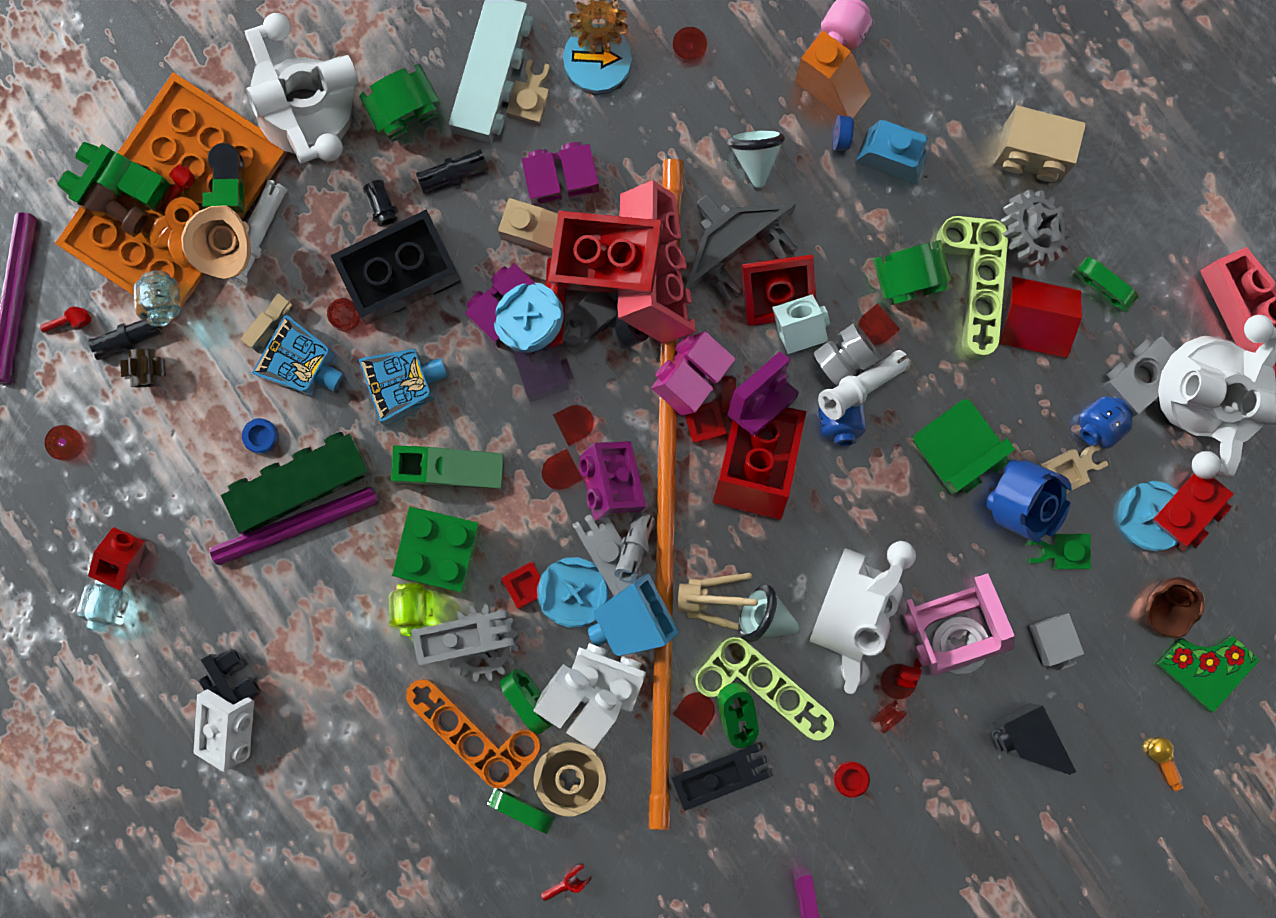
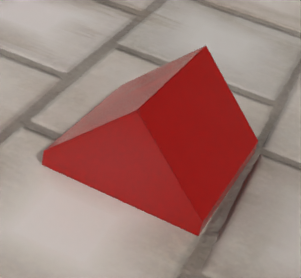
[740,254,816,326]
[998,276,1082,359]

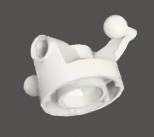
[245,13,358,164]
[1158,315,1276,479]
[809,541,916,694]

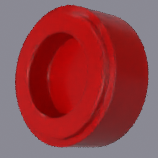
[833,761,870,798]

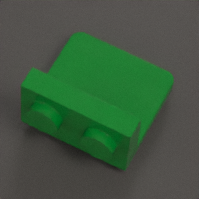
[913,399,1016,494]

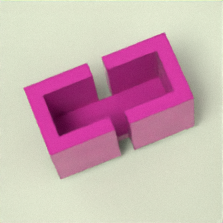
[651,331,735,416]

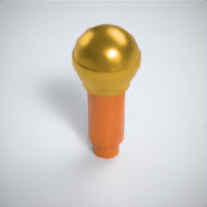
[1148,737,1184,791]

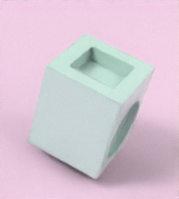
[772,294,831,354]

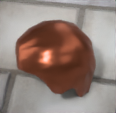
[1145,577,1205,639]

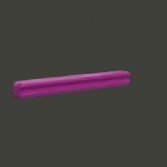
[0,212,36,383]
[210,487,379,565]

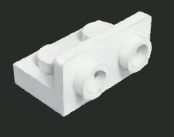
[572,643,646,712]
[193,689,254,772]

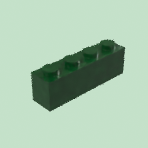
[221,432,372,535]

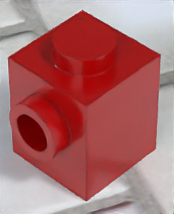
[88,527,146,591]

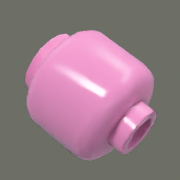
[821,0,872,50]

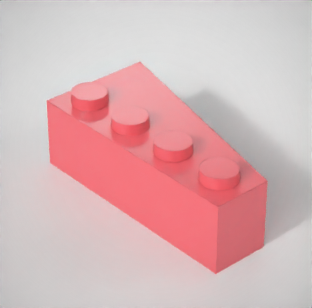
[617,180,696,344]
[1200,247,1276,378]

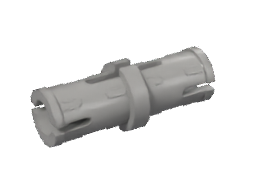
[614,512,655,583]

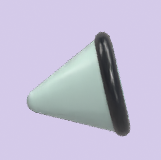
[727,130,785,188]
[738,584,800,642]

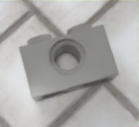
[1103,336,1176,417]

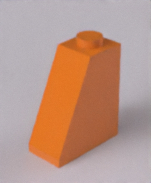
[795,30,871,118]

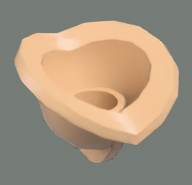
[181,205,251,279]

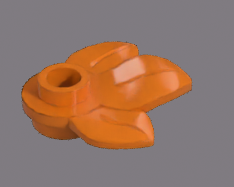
[150,197,201,268]

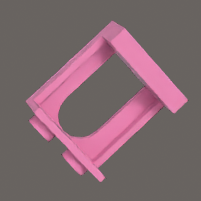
[903,573,1015,677]

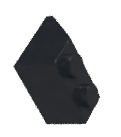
[991,703,1076,775]

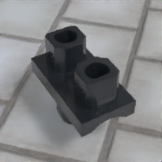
[198,649,262,705]

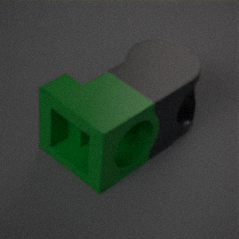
[202,143,245,213]

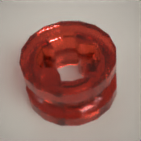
[327,298,360,332]
[871,700,907,734]

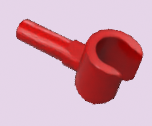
[160,164,195,213]
[40,306,92,333]
[897,656,922,689]
[541,865,591,901]

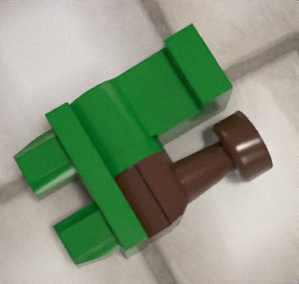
[57,142,170,237]

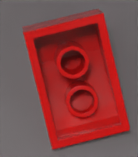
[548,210,663,293]
[712,407,807,520]

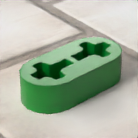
[1075,257,1139,312]
[500,669,554,734]
[717,683,759,748]
[487,788,556,834]

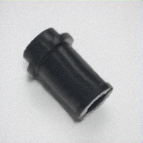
[362,180,398,227]

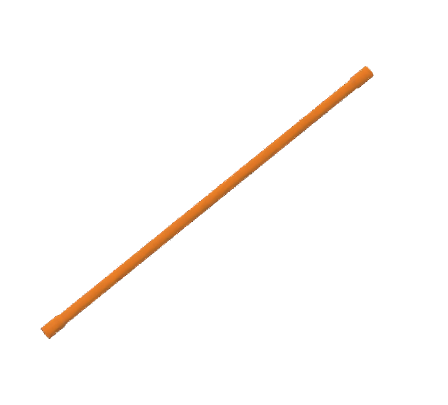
[648,159,684,830]

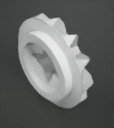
[931,617,988,674]

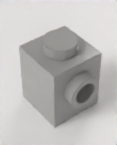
[1029,613,1084,671]

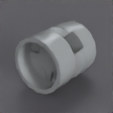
[814,323,881,386]

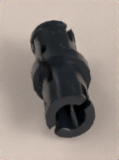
[416,149,489,194]
[88,314,164,360]

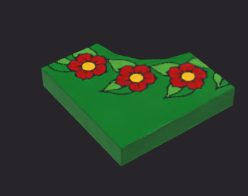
[1157,636,1260,713]

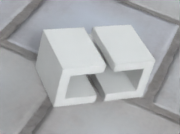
[533,664,622,750]

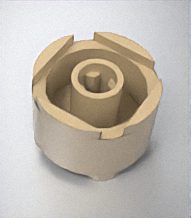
[533,741,607,817]

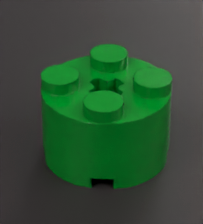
[359,64,441,140]
[872,240,952,305]

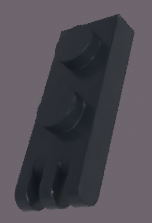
[671,742,774,811]

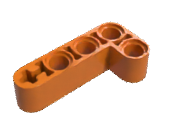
[406,679,542,789]

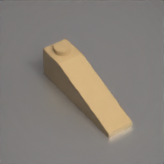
[498,198,558,255]

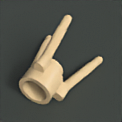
[678,573,758,630]

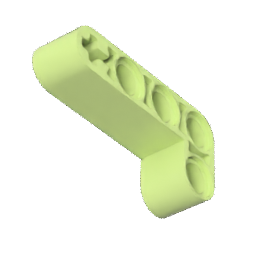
[936,216,1008,360]
[695,637,834,740]

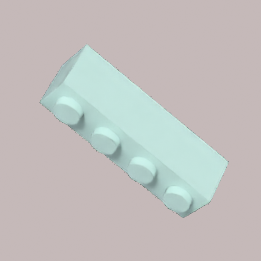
[449,0,533,144]

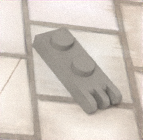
[572,514,643,596]
[411,610,515,666]

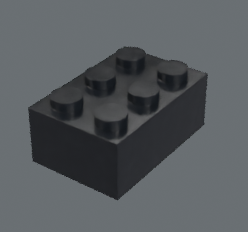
[331,209,461,325]

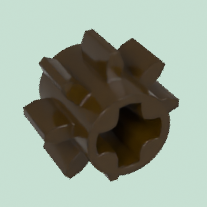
[120,349,166,388]

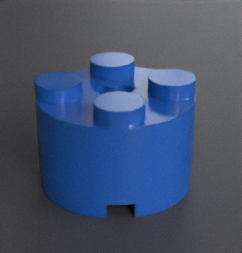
[987,459,1072,542]

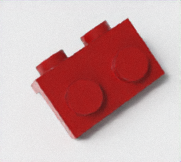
[1152,473,1234,552]

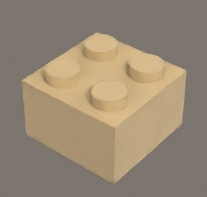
[995,105,1086,182]

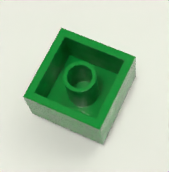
[392,506,482,593]

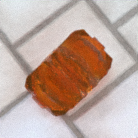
[569,0,628,54]

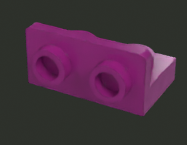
[728,351,799,435]
[579,441,647,521]

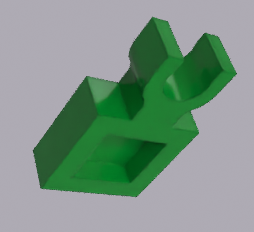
[1028,534,1091,570]

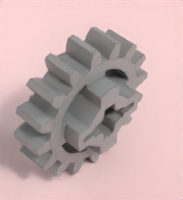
[1001,189,1072,267]
[449,604,520,682]

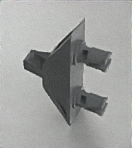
[686,194,798,305]

